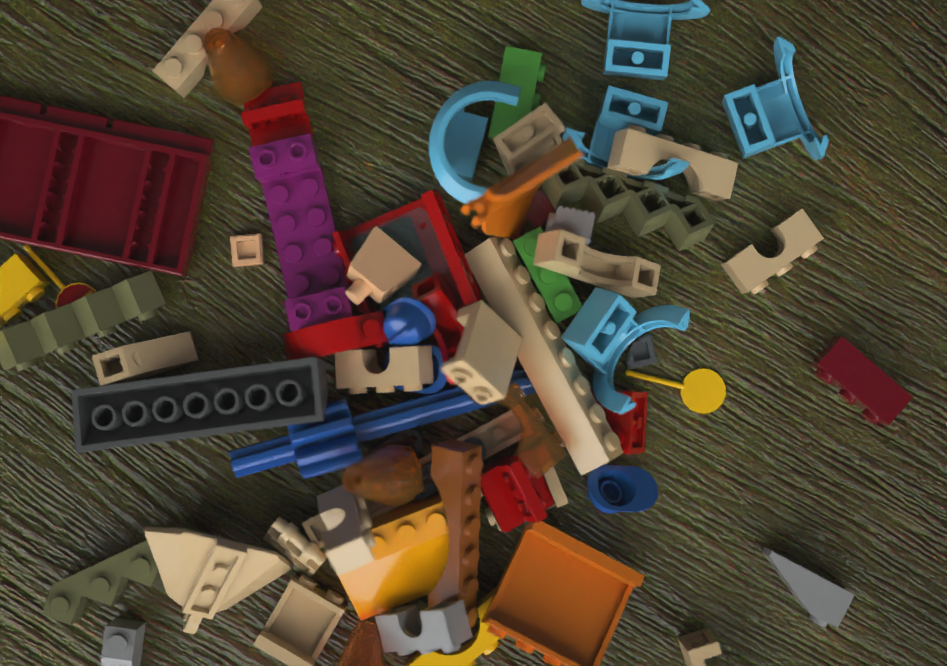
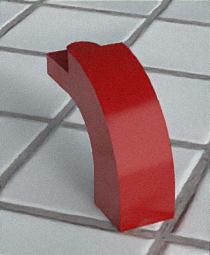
[411,272,465,384]
[282,311,388,361]

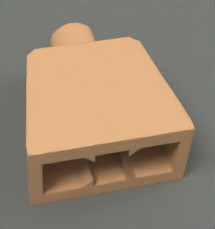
[345,226,422,305]

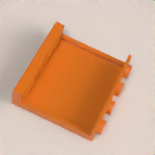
[481,521,645,666]

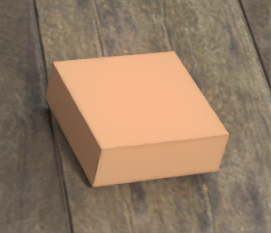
[230,233,265,267]

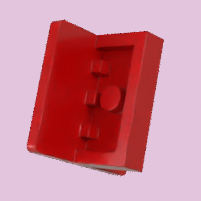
[241,82,314,146]
[480,449,555,533]

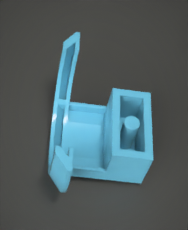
[581,0,710,81]
[722,37,829,160]
[429,81,522,204]
[562,86,689,181]
[561,287,690,414]

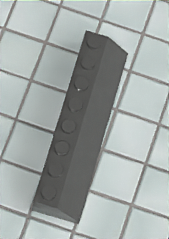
[71,357,328,453]

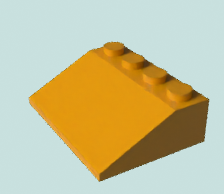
[338,492,449,621]

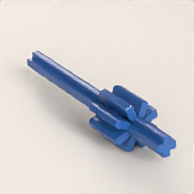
[229,368,536,479]

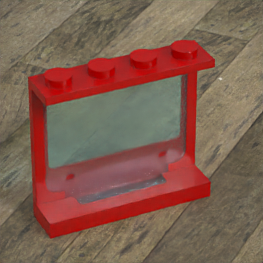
[332,190,483,348]

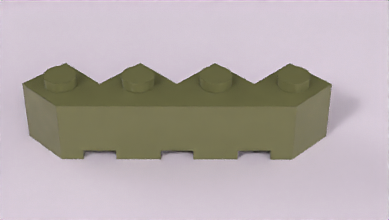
[541,158,715,251]
[0,270,166,372]
[41,523,210,625]

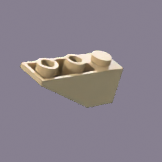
[92,331,199,386]

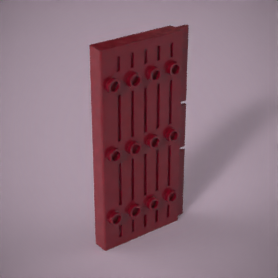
[0,95,214,278]

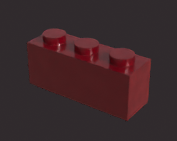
[810,336,913,425]

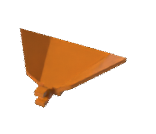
[461,137,584,240]

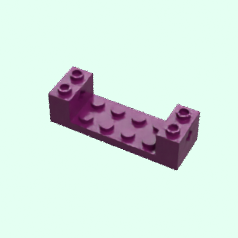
[249,133,356,332]

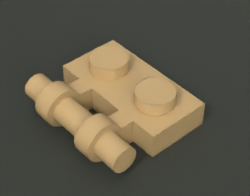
[263,516,328,578]

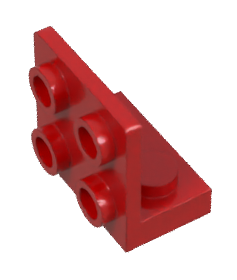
[590,389,648,454]

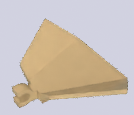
[144,527,293,634]

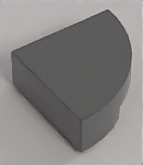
[626,333,658,370]

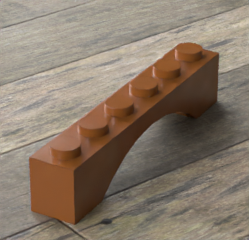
[428,439,483,628]

